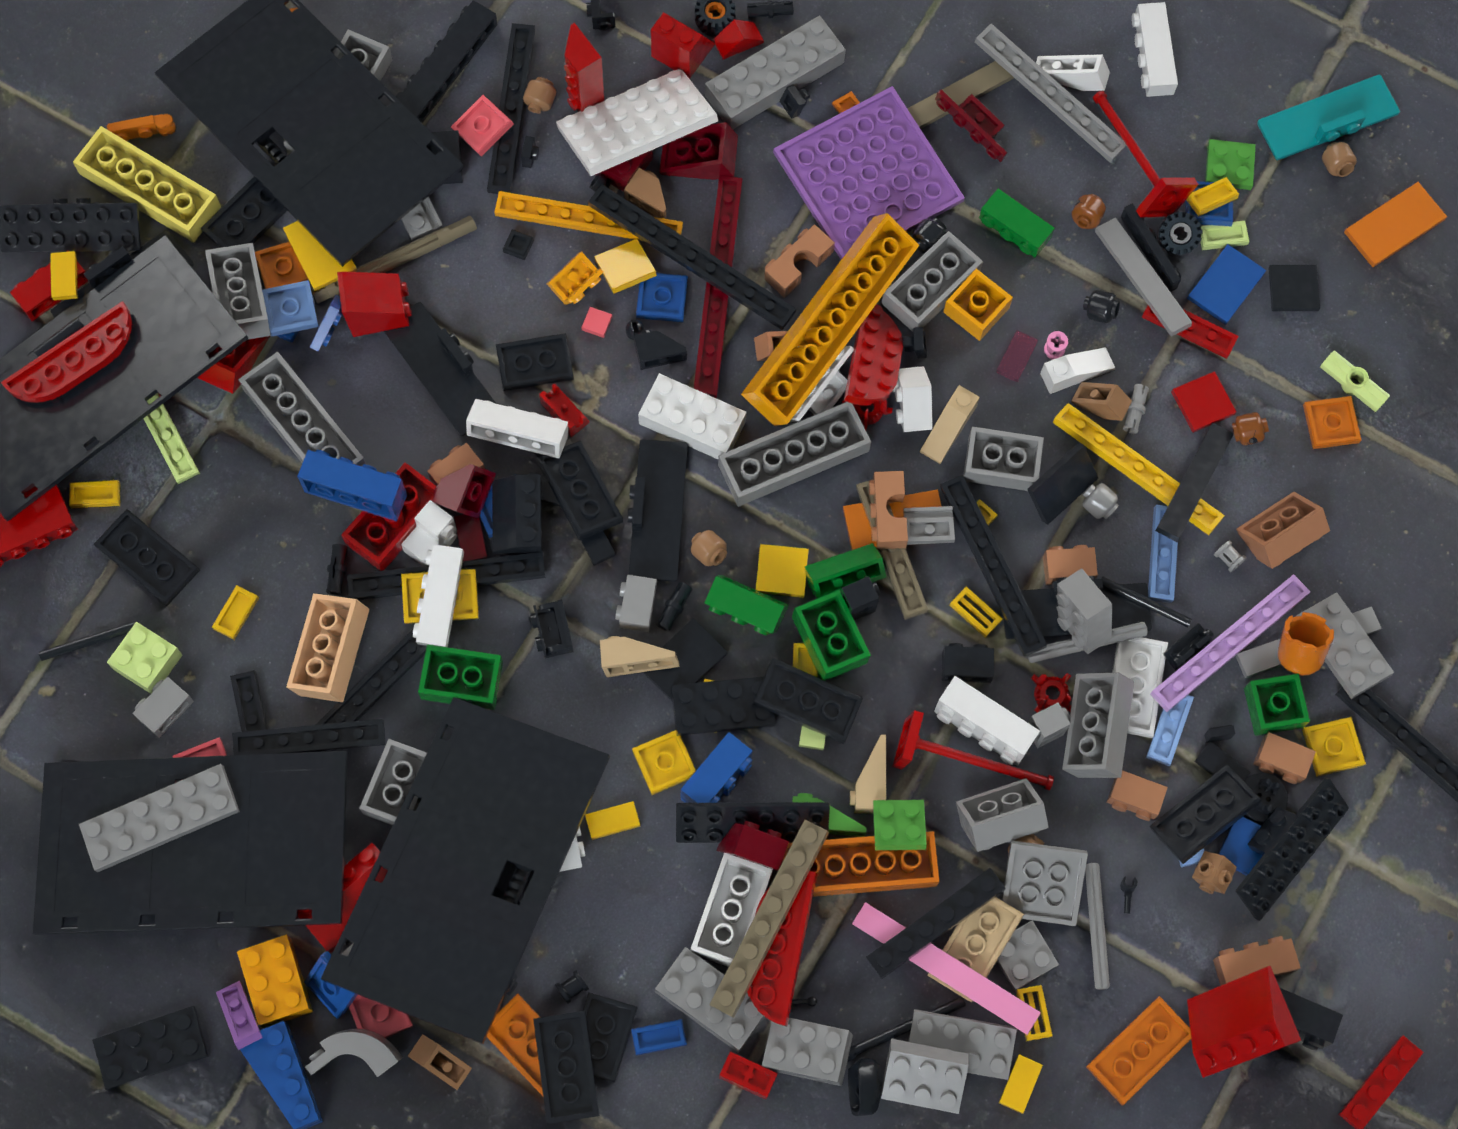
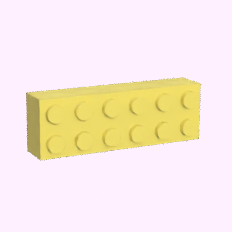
[73,126,221,243]

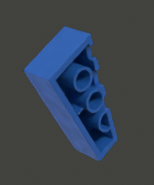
[240,1021,323,1129]

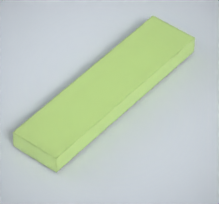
[143,393,200,484]

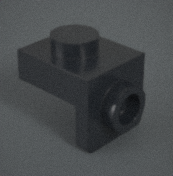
[586,0,616,30]

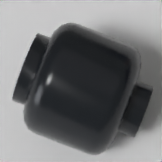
[912,218,947,253]
[1083,290,1120,323]

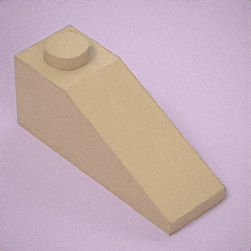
[920,385,980,464]
[600,636,680,677]
[850,735,886,814]

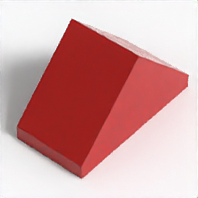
[713,19,764,60]

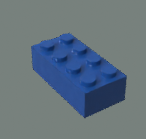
[297,450,407,521]

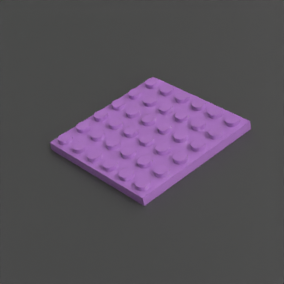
[773,86,965,260]

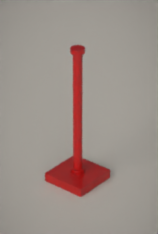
[1093,91,1199,217]
[892,710,1054,790]

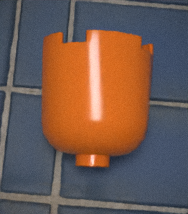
[1278,612,1334,676]

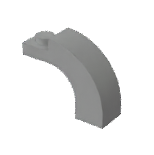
[305,1029,403,1077]

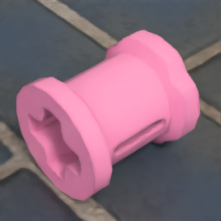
[1044,331,1068,360]

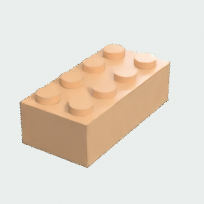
[286,593,370,703]

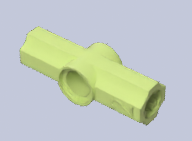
[1320,350,1390,412]

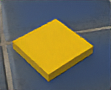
[594,239,657,294]
[756,544,809,598]
[1302,717,1366,777]
[632,730,696,795]

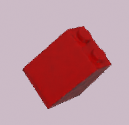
[651,12,715,79]
[337,272,412,337]

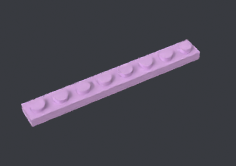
[1150,574,1310,712]

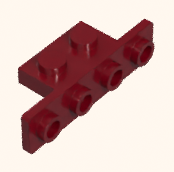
[935,89,1007,162]

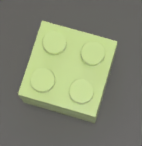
[107,622,182,694]

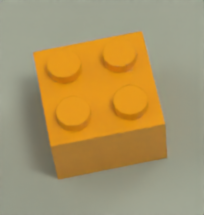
[943,269,1013,341]

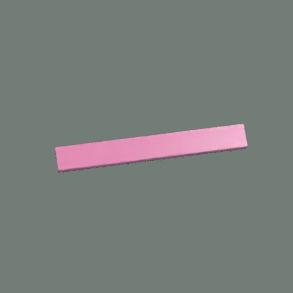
[852,902,1041,1035]

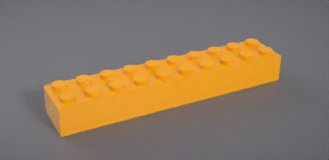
[741,213,919,426]

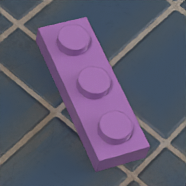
[216,981,263,1050]

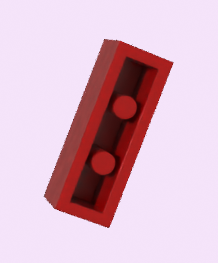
[10,251,88,322]

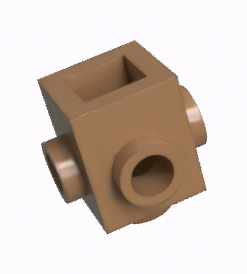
[1192,851,1237,894]

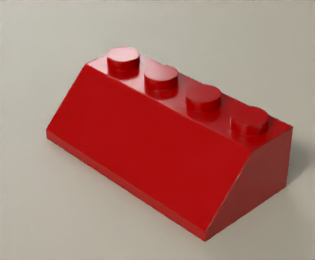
[564,23,605,112]
[298,843,388,954]

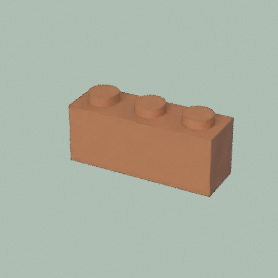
[1213,936,1300,985]

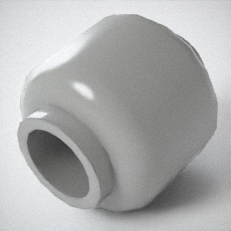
[1082,483,1119,519]

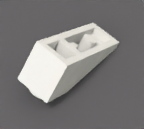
[1036,54,1110,91]
[1040,347,1115,394]

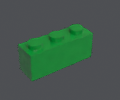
[979,188,1055,258]
[804,543,886,599]

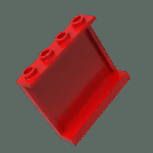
[0,485,78,567]

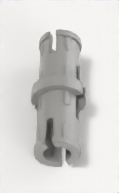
[1123,384,1149,434]

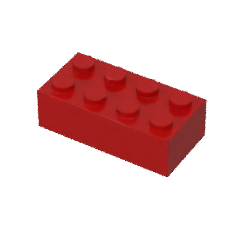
[341,462,440,571]

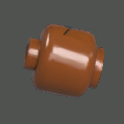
[1072,194,1106,229]
[1232,412,1269,446]

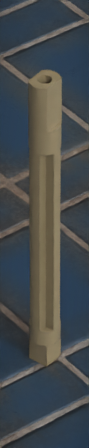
[311,216,477,304]

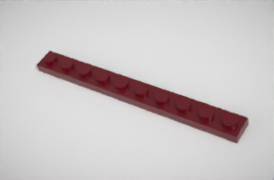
[694,176,742,398]

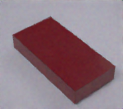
[454,514,487,561]

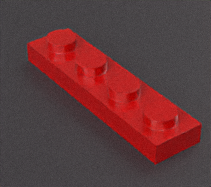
[1142,305,1239,359]
[1339,1035,1424,1129]

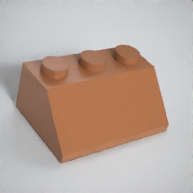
[1236,492,1330,569]

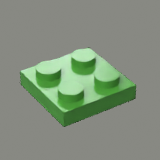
[1205,139,1256,190]
[873,800,927,850]

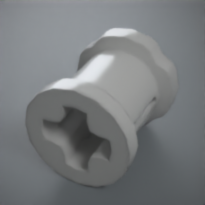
[1214,540,1247,573]

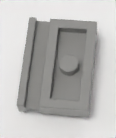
[401,197,443,242]
[903,506,955,545]

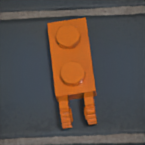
[107,113,176,141]

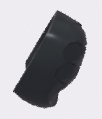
[848,1058,881,1116]

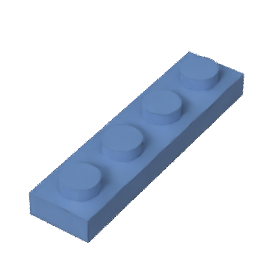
[1148,505,1178,603]

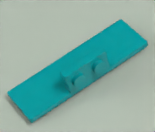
[1257,75,1400,160]

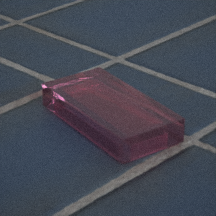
[996,330,1038,382]

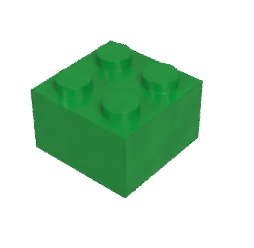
[1244,673,1310,736]

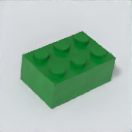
[704,575,789,636]
[792,590,871,681]
[418,645,503,710]

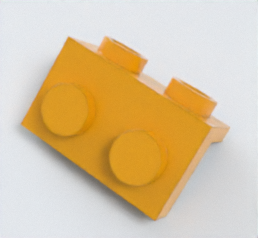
[546,251,604,305]

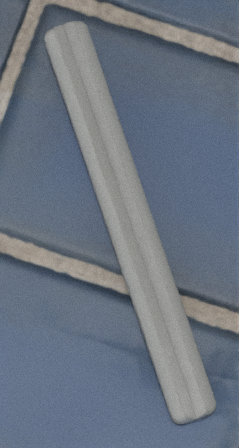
[1027,622,1148,663]
[1085,863,1110,990]

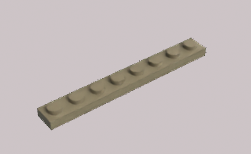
[709,820,829,1018]

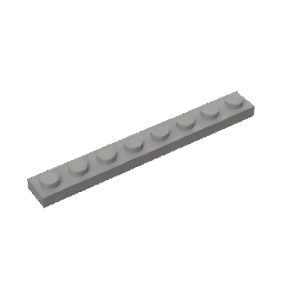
[975,24,1127,163]

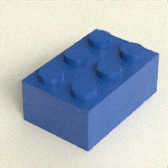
[680,732,753,803]

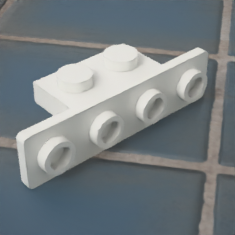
[790,346,854,422]

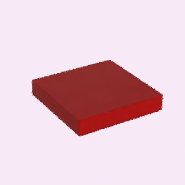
[1171,371,1237,433]

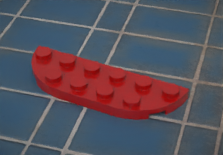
[1,301,132,402]
[844,304,903,406]
[747,871,817,1027]

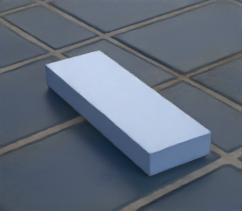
[1146,695,1194,766]

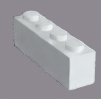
[1132,2,1178,97]
[466,399,568,458]
[413,544,464,647]

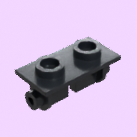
[1163,623,1214,671]

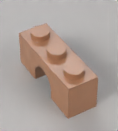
[764,224,835,298]
[869,471,908,549]

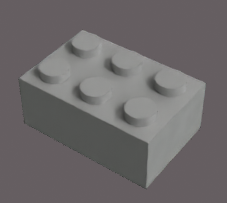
[963,427,1044,491]
[1056,568,1112,654]
[359,739,427,825]
[956,778,1049,852]
[762,1018,853,1086]
[881,1039,969,1114]

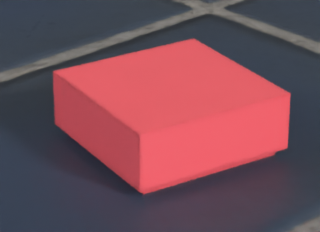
[582,307,612,338]

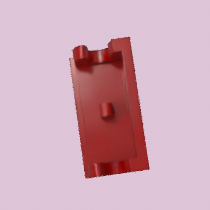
[539,384,590,438]
[719,1052,778,1100]

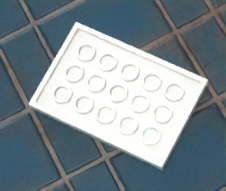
[556,69,718,176]

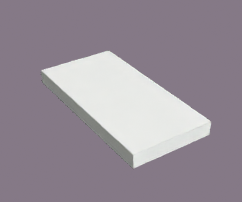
[1112,637,1168,738]

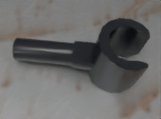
[1120,876,1138,914]

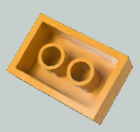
[237,934,313,1029]

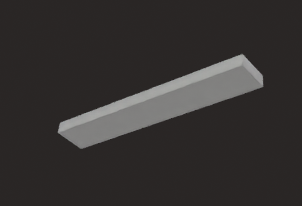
[1095,218,1192,337]
[1236,606,1382,678]

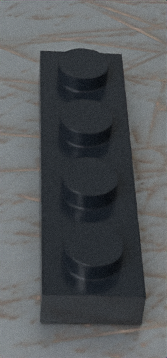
[1121,203,1181,292]

